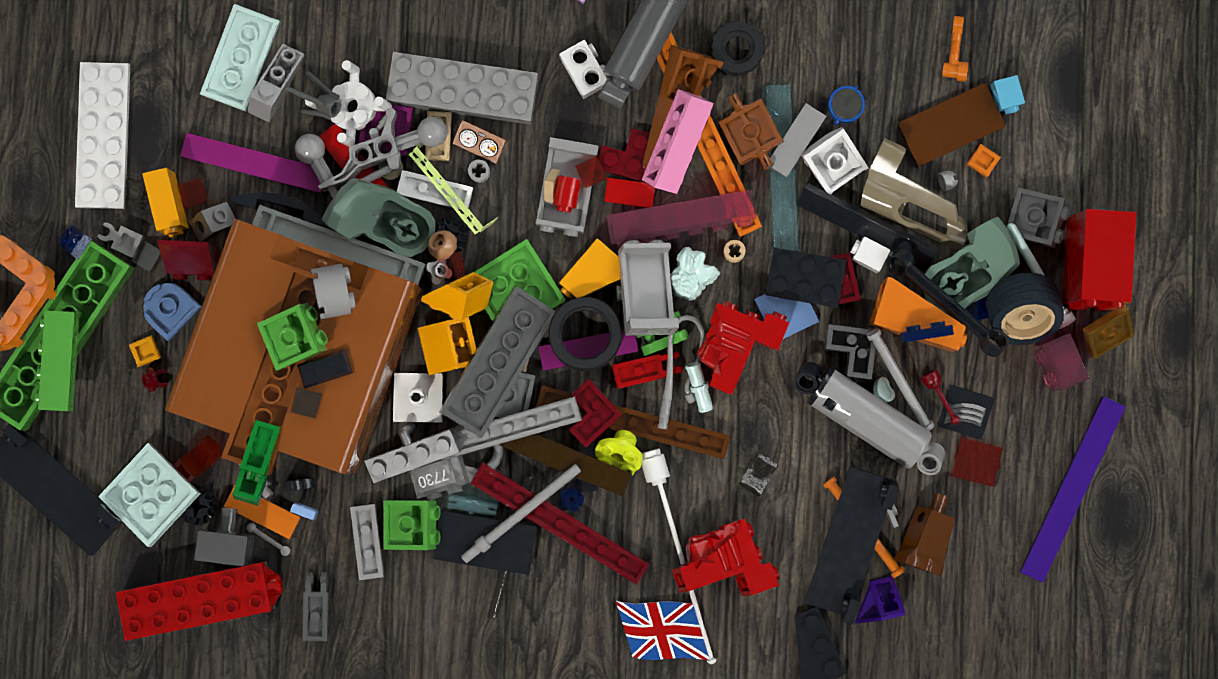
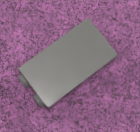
[535,137,599,237]
[618,240,679,335]

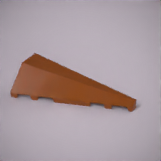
[643,45,724,168]

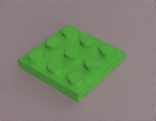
[474,239,566,321]

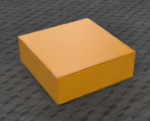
[129,335,162,367]

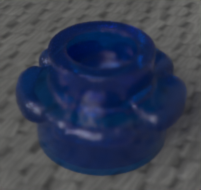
[560,487,584,512]

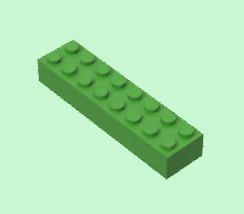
[0,240,135,431]

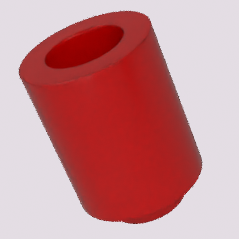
[552,176,582,213]

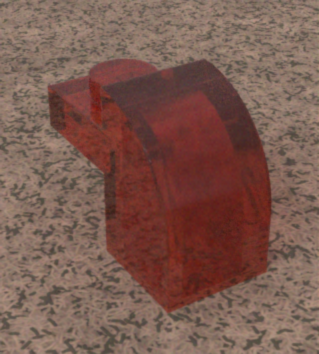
[173,435,223,483]

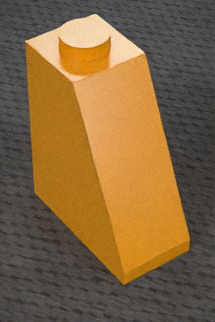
[559,239,620,300]

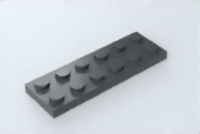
[439,286,556,438]

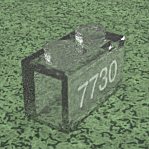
[409,455,470,501]

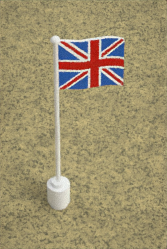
[616,448,716,664]

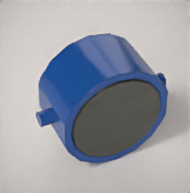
[827,85,865,126]

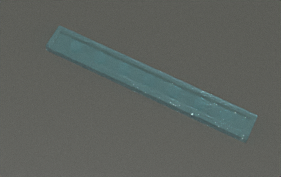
[765,85,799,252]

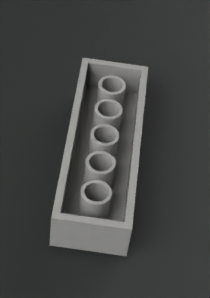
[386,52,539,125]

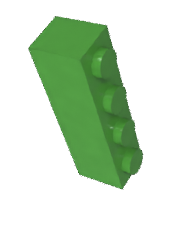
[35,310,80,412]

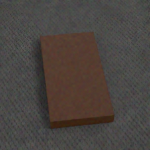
[897,83,1006,168]

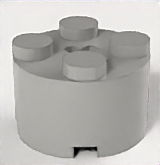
[311,263,356,319]

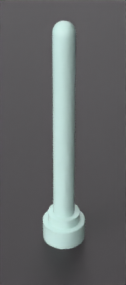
[1007,223,1076,329]

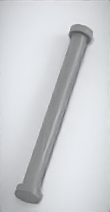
[866,328,934,431]

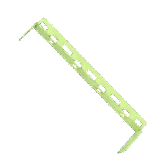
[409,144,498,234]

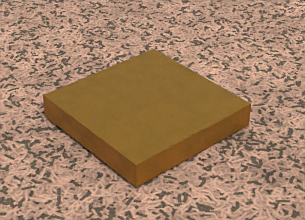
[1083,304,1135,360]

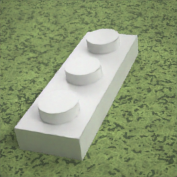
[397,170,473,210]

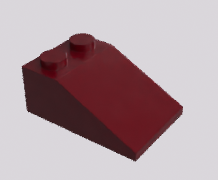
[158,240,220,281]

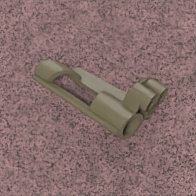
[861,138,968,251]

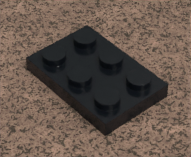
[766,247,847,308]

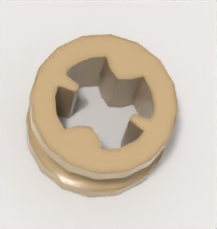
[723,240,746,263]

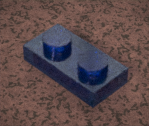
[59,225,92,260]
[900,321,954,343]

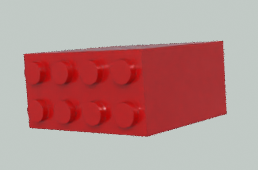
[1062,209,1137,312]

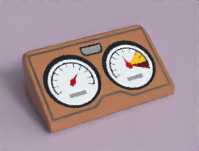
[453,120,507,164]

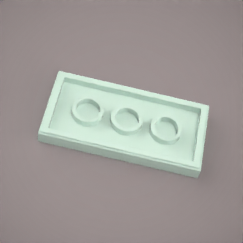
[200,4,280,112]

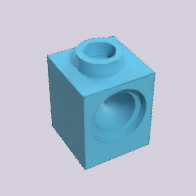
[990,75,1025,115]

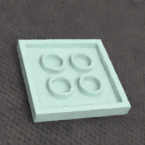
[99,443,201,547]

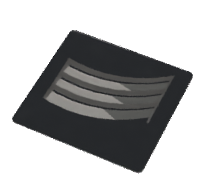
[938,385,994,440]

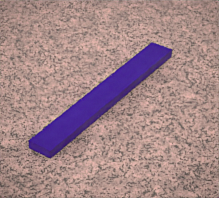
[1020,396,1126,583]

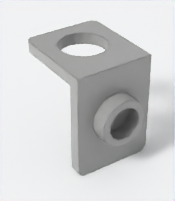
[189,202,236,242]

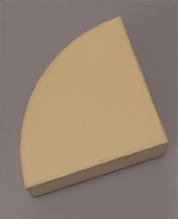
[544,169,560,203]

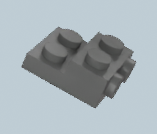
[1007,188,1071,248]
[495,373,536,418]

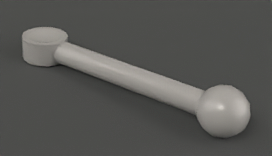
[246,523,290,556]

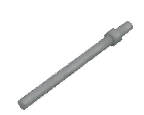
[461,464,581,563]

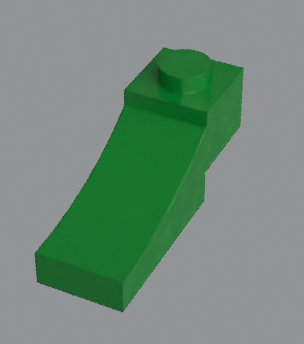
[232,420,281,506]

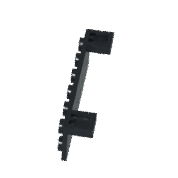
[0,424,123,556]
[805,466,899,625]

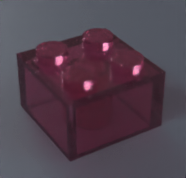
[1033,333,1090,391]

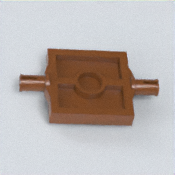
[719,94,784,170]

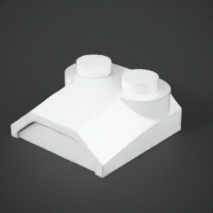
[801,128,868,194]

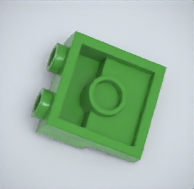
[257,303,328,371]
[383,500,441,550]

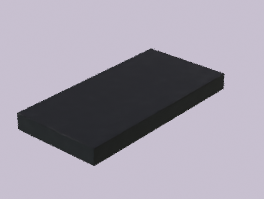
[433,511,537,575]

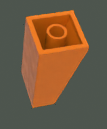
[868,277,968,352]

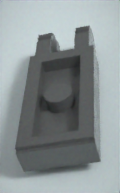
[302,572,329,641]

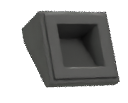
[132,240,162,273]

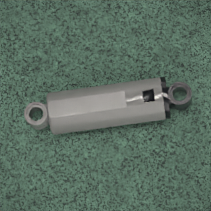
[794,362,946,475]

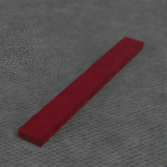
[470,462,649,585]

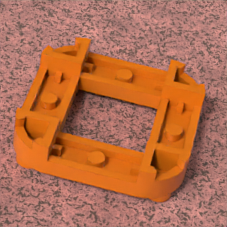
[0,235,57,352]

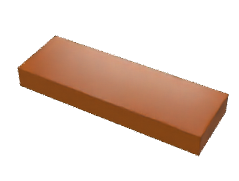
[224,485,301,539]

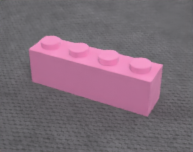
[642,89,714,194]

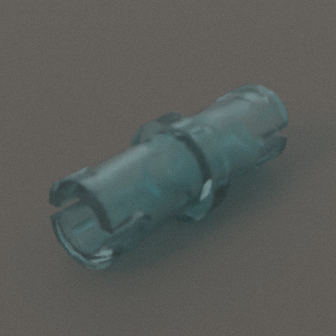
[447,493,498,517]

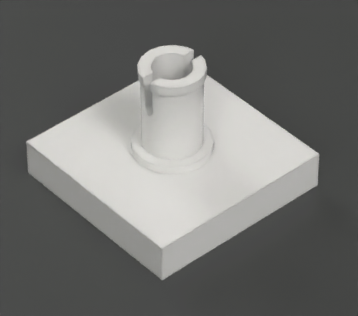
[393,373,443,422]

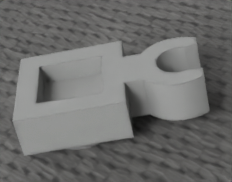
[97,223,145,259]

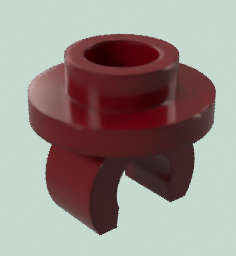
[142,368,168,392]

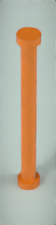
[823,476,905,578]

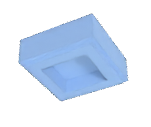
[290,502,319,520]

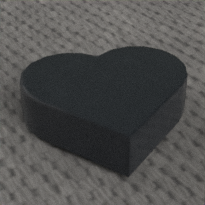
[285,477,315,491]

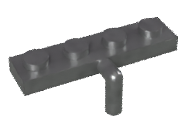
[364,423,462,483]

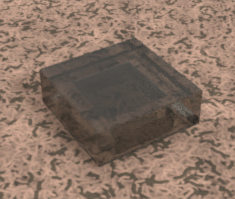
[291,388,322,419]

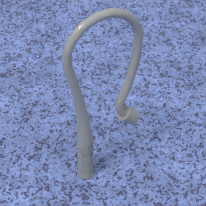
[658,315,705,429]

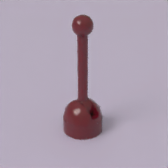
[920,369,960,425]

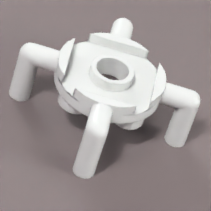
[305,60,392,147]

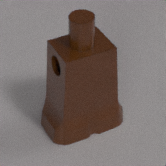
[894,492,955,576]

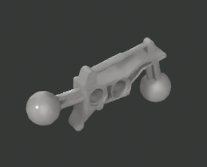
[295,108,448,198]

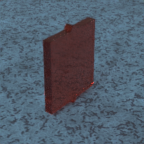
[951,437,1003,487]

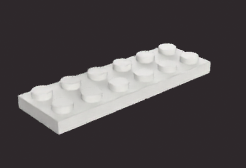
[75,62,130,209]

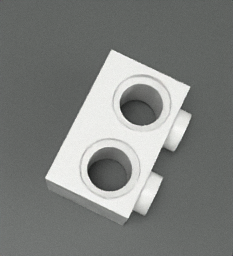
[559,40,608,99]

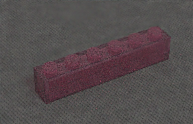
[606,190,757,248]

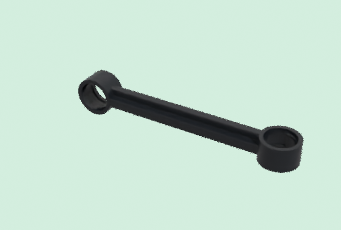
[886,248,1009,357]

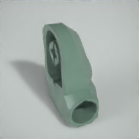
[322,178,435,257]
[924,217,1020,314]

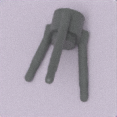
[286,71,342,120]

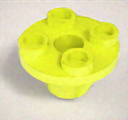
[595,430,643,476]

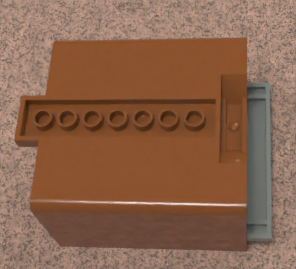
[165,205,426,475]

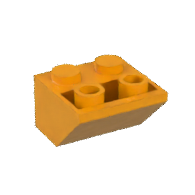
[421,272,493,320]
[417,317,476,375]

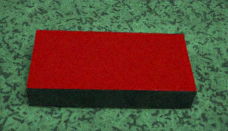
[604,178,655,209]

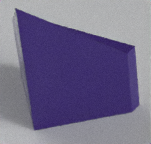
[854,576,906,624]

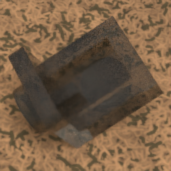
[739,453,778,496]

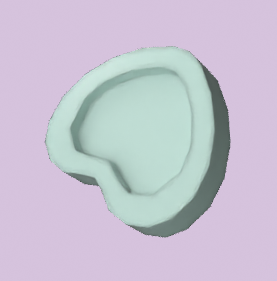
[873,377,895,403]

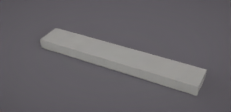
[441,396,582,460]

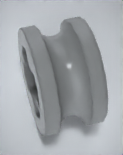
[468,160,490,183]

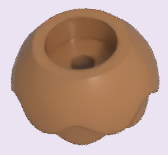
[428,230,457,260]

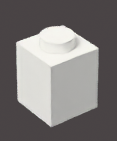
[850,237,890,273]

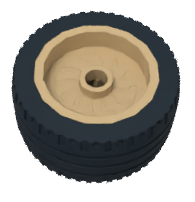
[987,272,1064,345]

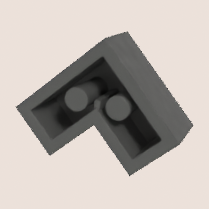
[823,324,876,380]

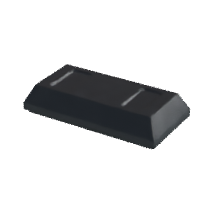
[297,349,353,389]

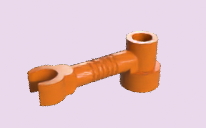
[942,16,968,82]

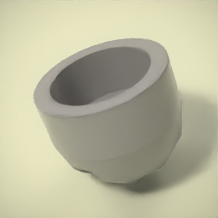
[938,171,958,191]

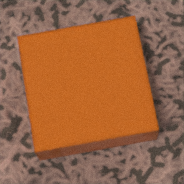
[966,144,1001,178]

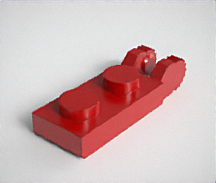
[612,352,683,389]

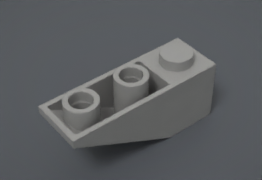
[248,44,304,122]

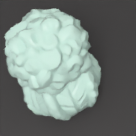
[670,247,720,301]

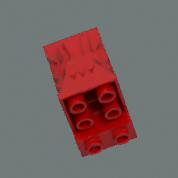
[697,301,790,396]
[671,519,780,596]

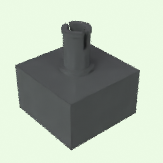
[194,507,255,566]

